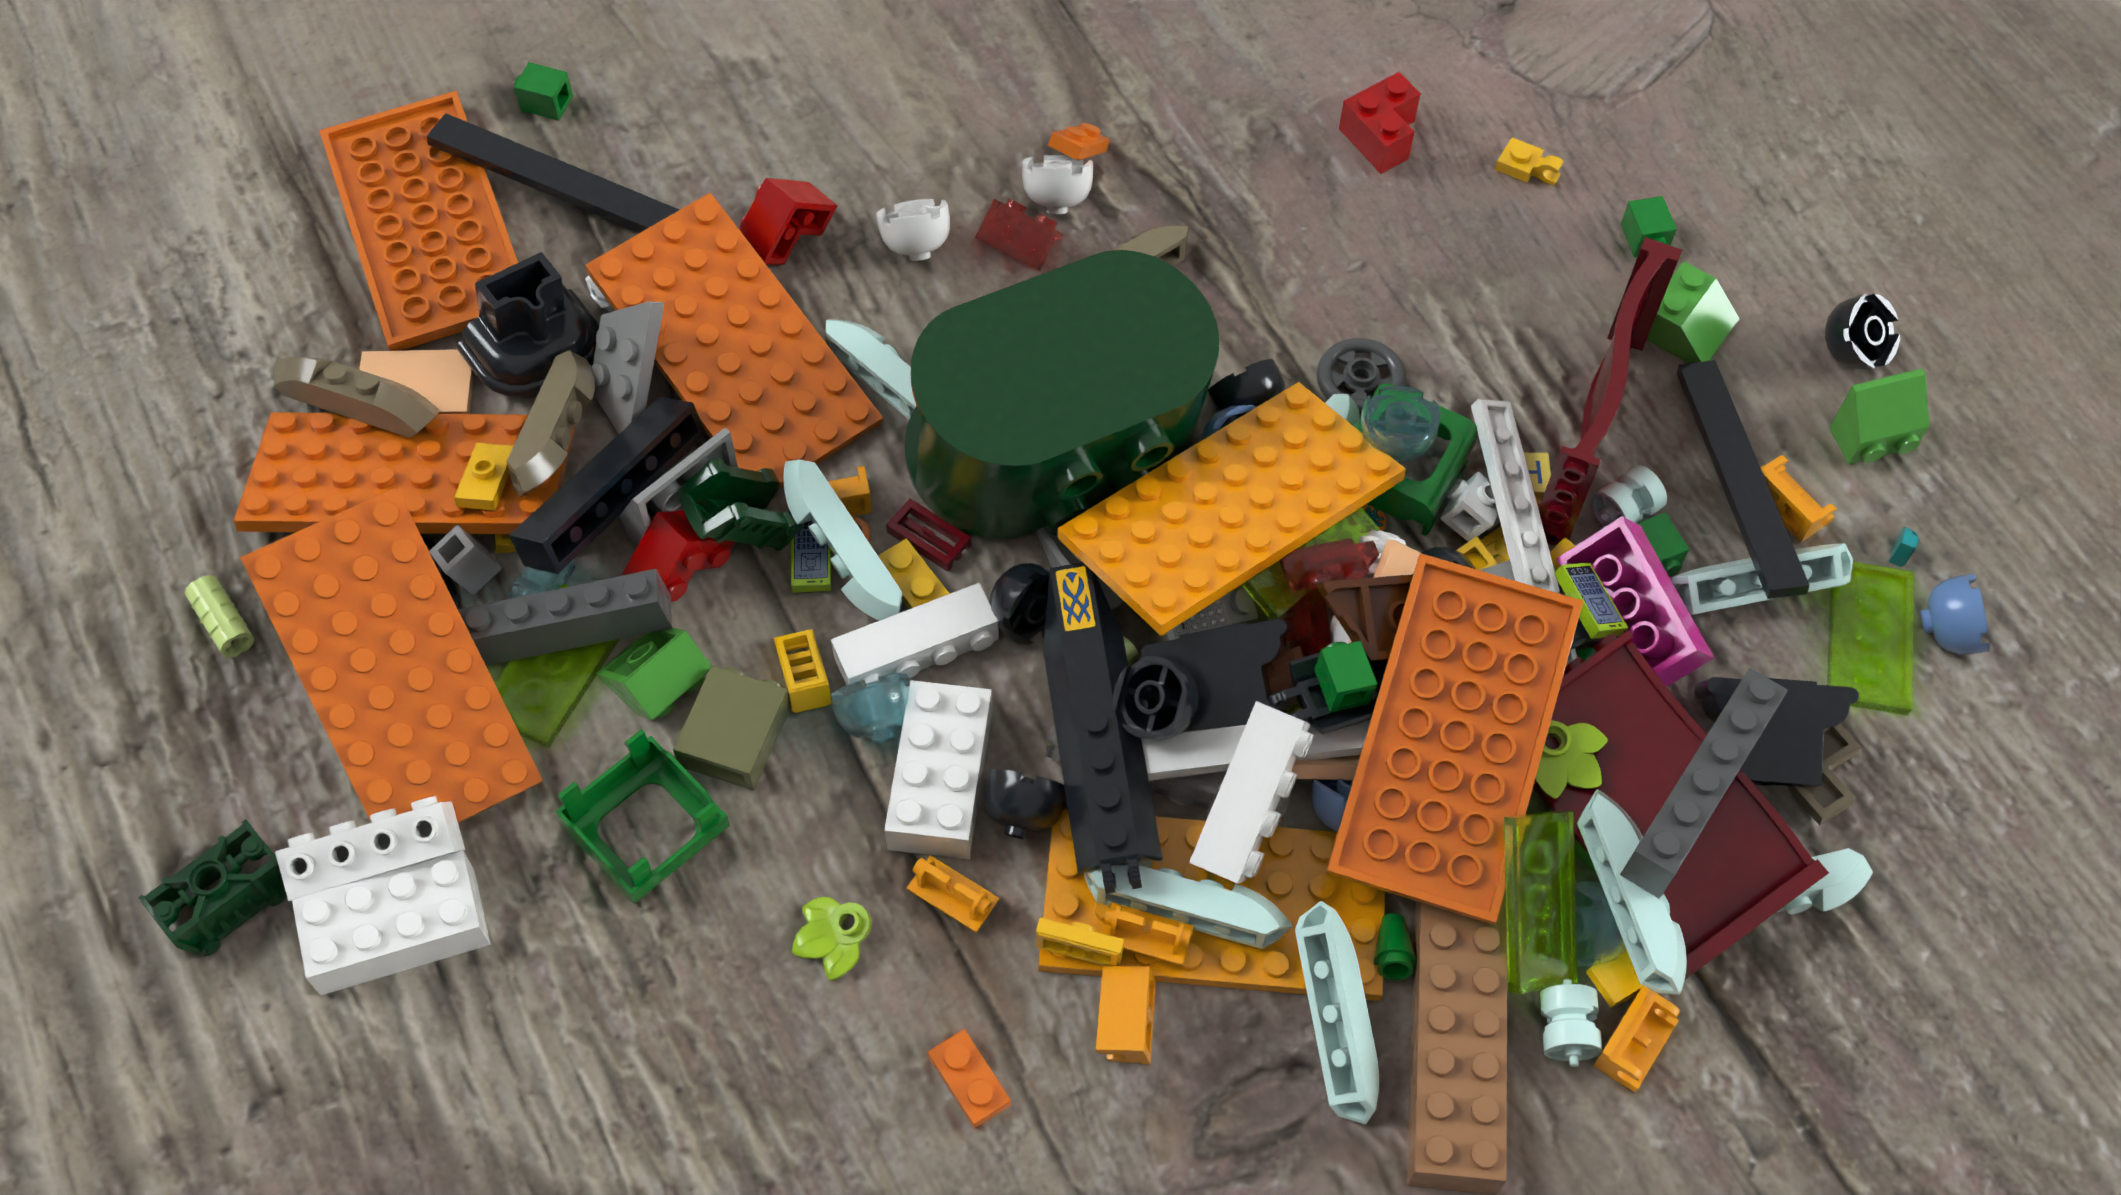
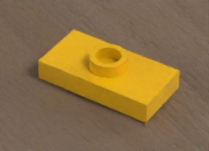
[454,443,513,511]
[1036,918,1124,966]

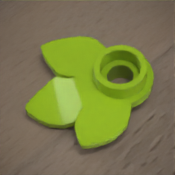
[1535,720,1608,799]
[792,897,872,981]

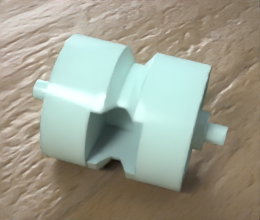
[1591,465,1667,527]
[1540,979,1602,1067]

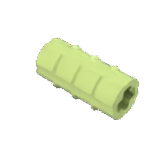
[184,575,255,657]

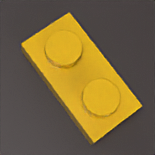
[878,538,950,609]

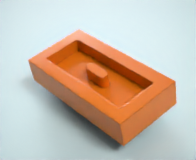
[1047,123,1111,160]
[927,1029,1011,1129]

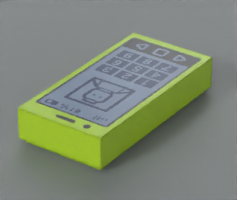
[791,521,832,593]
[1554,563,1628,639]

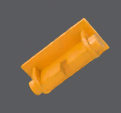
[906,855,1000,933]
[1102,902,1194,966]

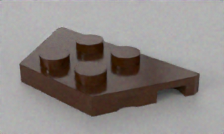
[1318,574,1413,663]

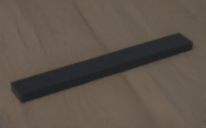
[427,113,680,233]
[1677,360,1810,599]

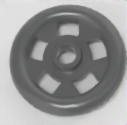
[1317,338,1406,414]

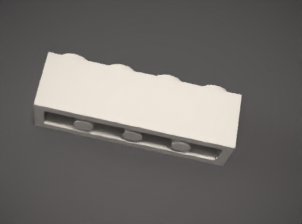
[831,583,999,697]

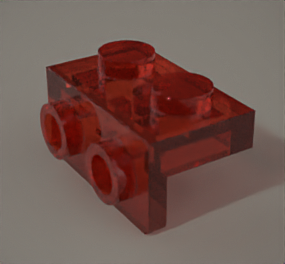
[975,198,1064,271]
[1279,538,1379,592]
[1279,566,1331,657]

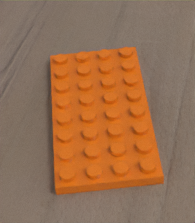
[319,90,518,351]
[585,192,883,488]
[233,412,575,534]
[240,487,543,823]
[1326,553,1583,925]

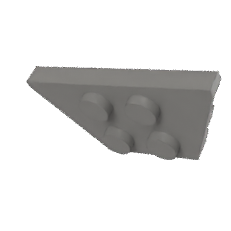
[591,301,664,434]

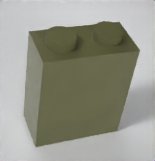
[673,666,791,791]

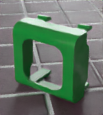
[1355,384,1478,536]
[555,729,730,904]

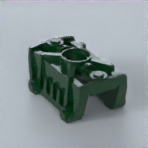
[677,458,803,551]
[138,819,287,957]

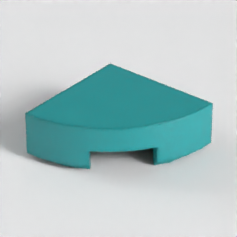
[1889,526,1919,567]

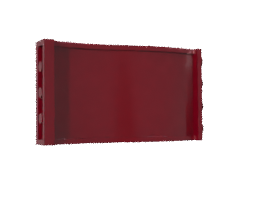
[1539,237,1682,545]
[1533,630,1829,979]

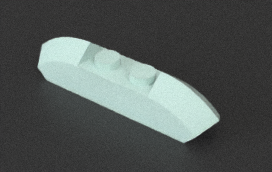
[825,319,916,419]
[783,460,902,621]
[1671,543,1853,615]
[1577,789,1687,995]
[1768,848,1873,919]
[1084,858,1293,949]
[1295,901,1379,1125]

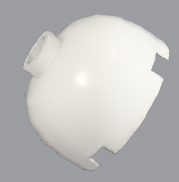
[1022,155,1093,214]
[876,199,950,261]

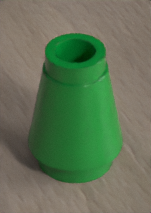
[1374,914,1417,981]

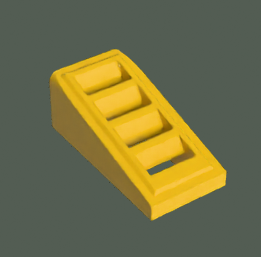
[774,629,832,713]

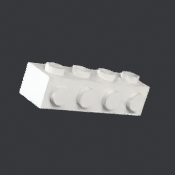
[275,796,465,901]

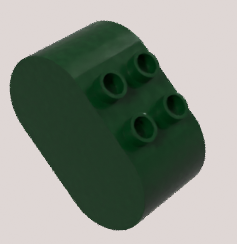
[904,250,1219,539]

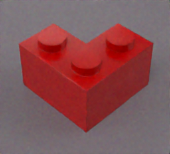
[1339,72,1421,174]
[739,178,838,265]
[622,510,736,602]

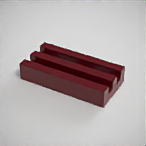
[886,498,972,572]

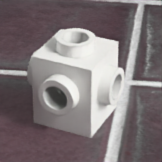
[1440,471,1500,542]

